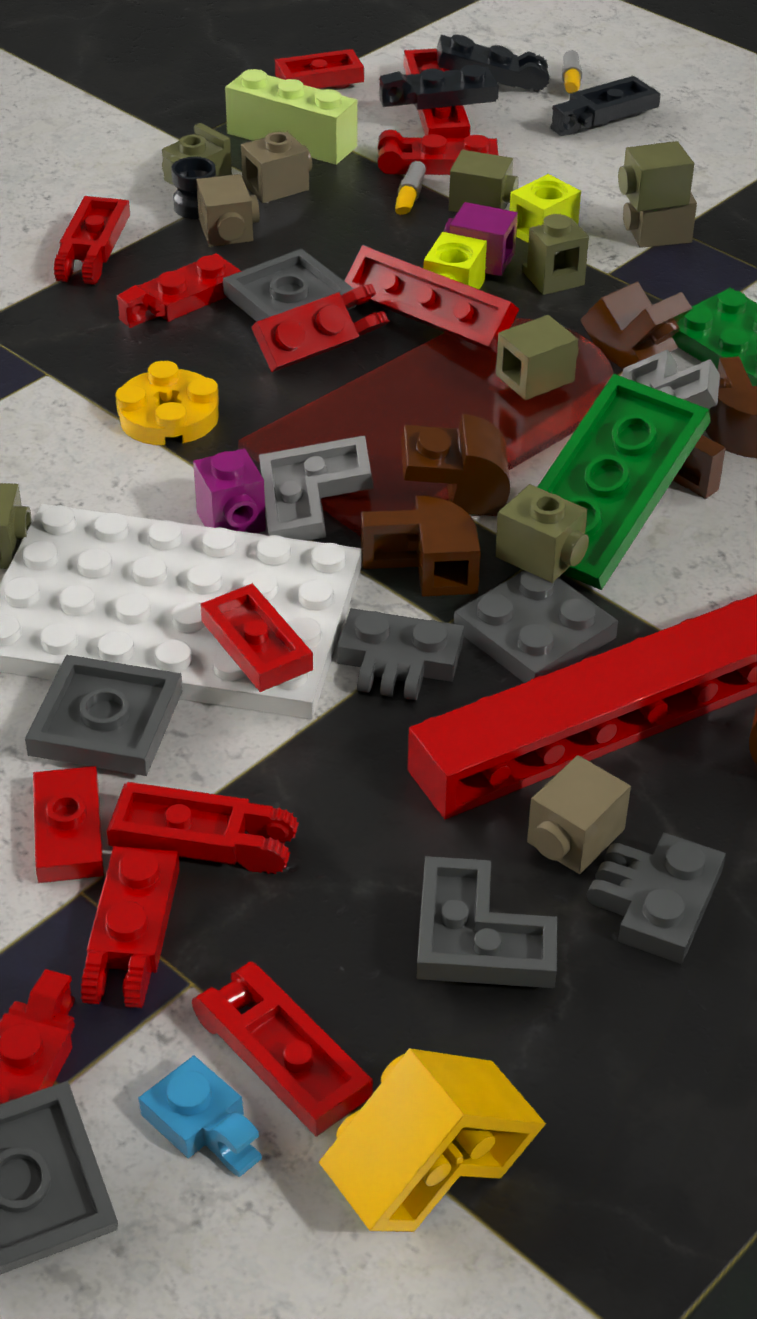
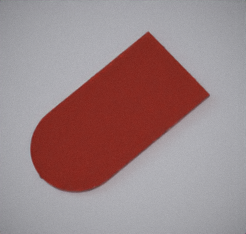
[238,318,613,536]

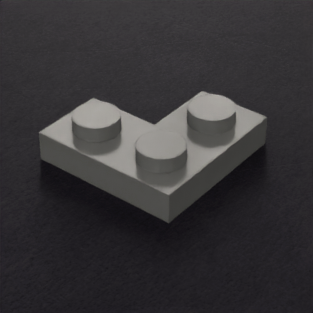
[417,856,557,988]

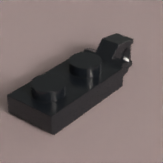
[379,65,499,110]
[550,76,661,136]

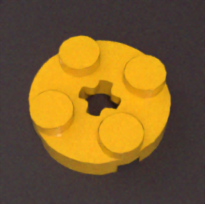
[115,361,219,445]

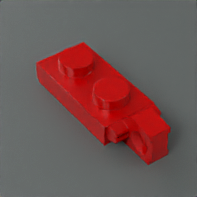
[117,253,241,328]
[0,969,75,1104]

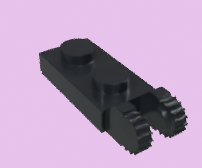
[437,34,550,92]

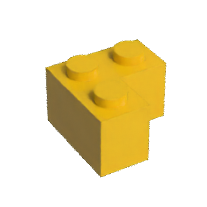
[319,1048,546,1232]

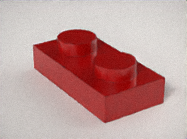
[275,49,364,89]
[200,583,313,692]

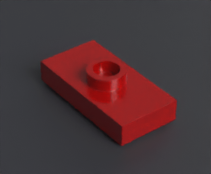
[33,766,104,883]

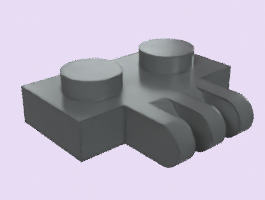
[337,608,464,701]
[586,832,726,964]

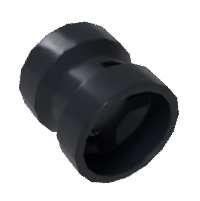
[171,157,216,219]

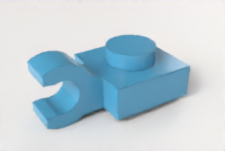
[138,1055,262,1177]

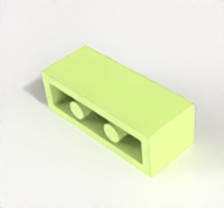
[225,69,357,165]

